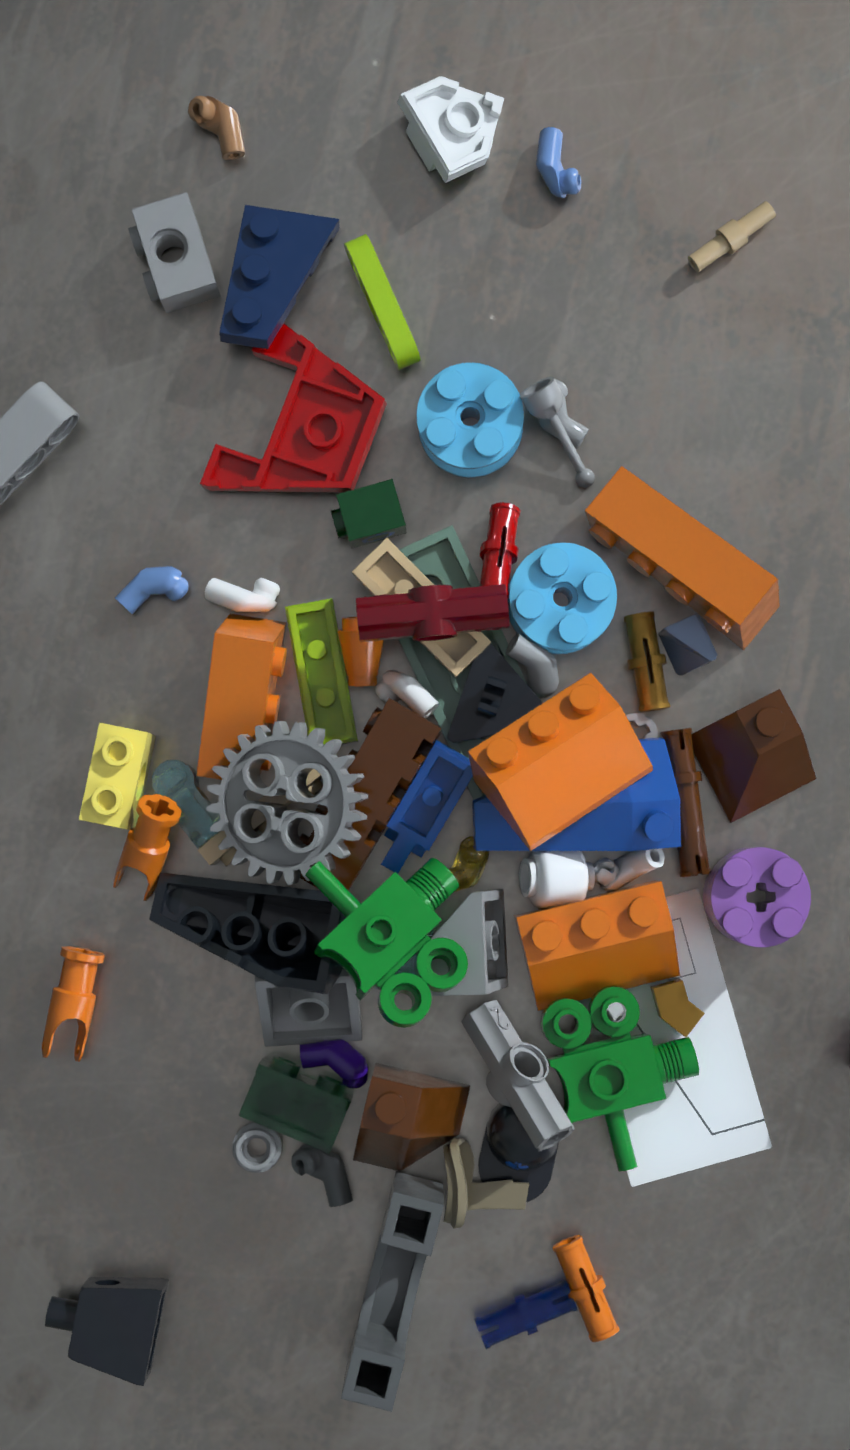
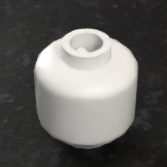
[519,851,595,909]

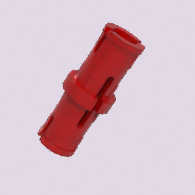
[480,502,521,598]

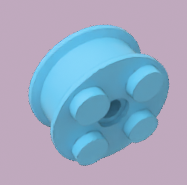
[417,363,524,478]
[508,543,617,654]

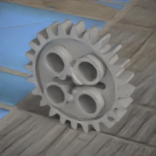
[206,721,368,885]

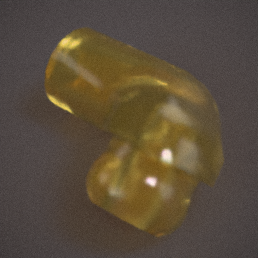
[449,836,489,892]

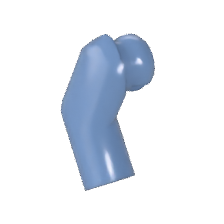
[536,127,581,198]
[115,566,189,614]

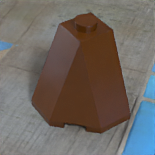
[353,1063,470,1172]

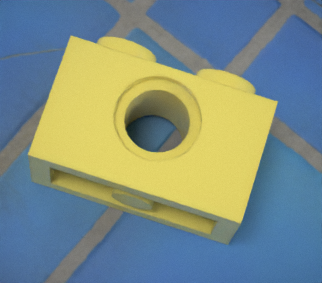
[79,722,156,830]

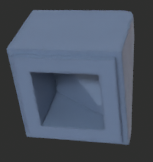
[658,614,717,675]

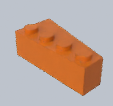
[585,466,780,651]

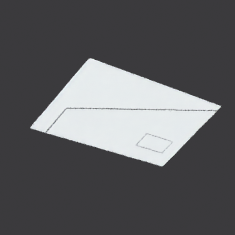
[579,888,772,1187]

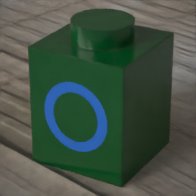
[331,479,407,549]

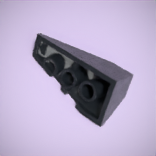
[149,872,346,994]

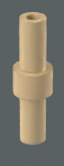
[688,201,776,273]

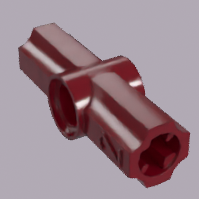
[356,584,510,642]

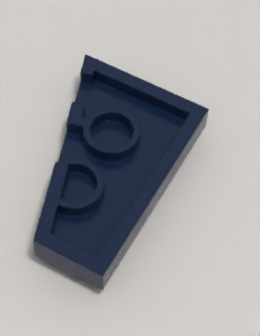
[219,205,340,349]

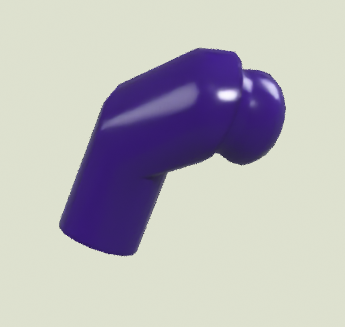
[299,1039,369,1089]

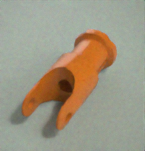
[113,794,182,901]
[42,946,105,1062]

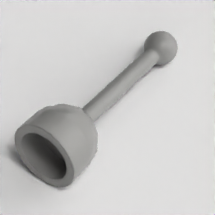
[520,377,595,488]

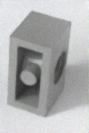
[128,192,221,313]

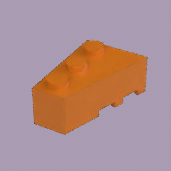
[196,613,287,780]

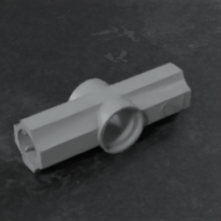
[461,1000,575,1151]

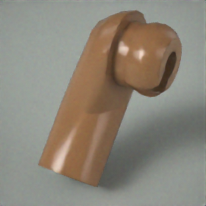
[188,96,245,160]

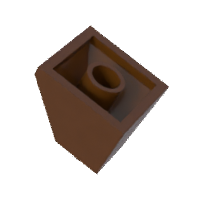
[691,689,816,823]

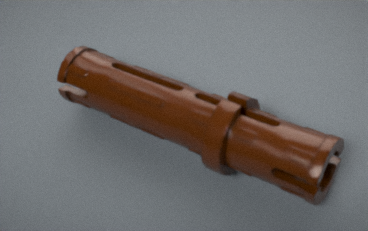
[660,728,711,877]

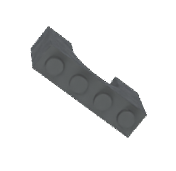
[341,1171,444,1412]

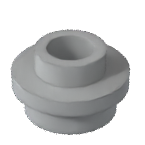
[232,1122,282,1173]

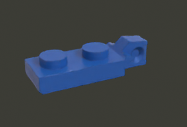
[381,740,473,874]

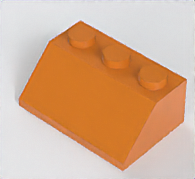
[468,673,653,851]
[514,880,680,1011]

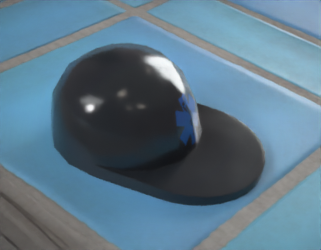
[478,1103,560,1202]

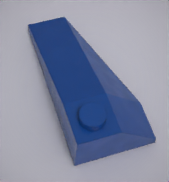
[472,737,681,851]

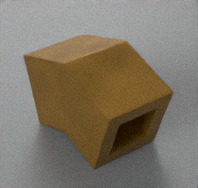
[650,978,705,1037]

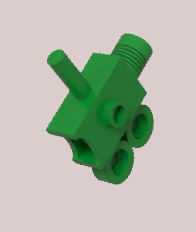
[305,858,468,1028]
[541,986,699,1172]

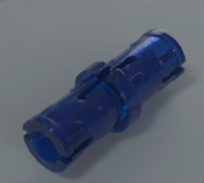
[474,1280,578,1350]

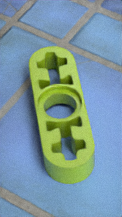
[344,234,421,370]

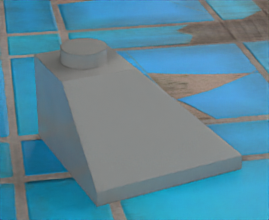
[430,889,508,996]

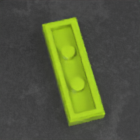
[285,598,358,745]

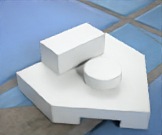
[397,76,504,183]

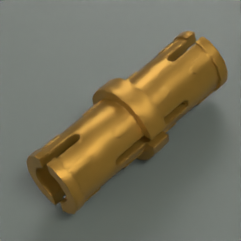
[624,611,670,713]

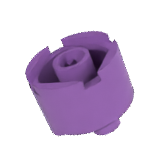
[703,847,811,947]

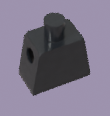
[45,1277,169,1386]

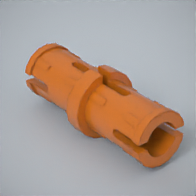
[552,1235,620,1342]

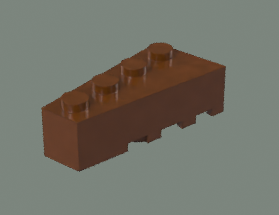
[299,698,441,891]

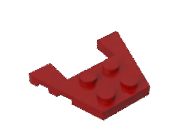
[200,323,387,493]

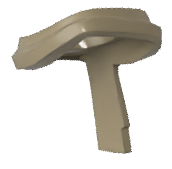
[443,1138,529,1229]

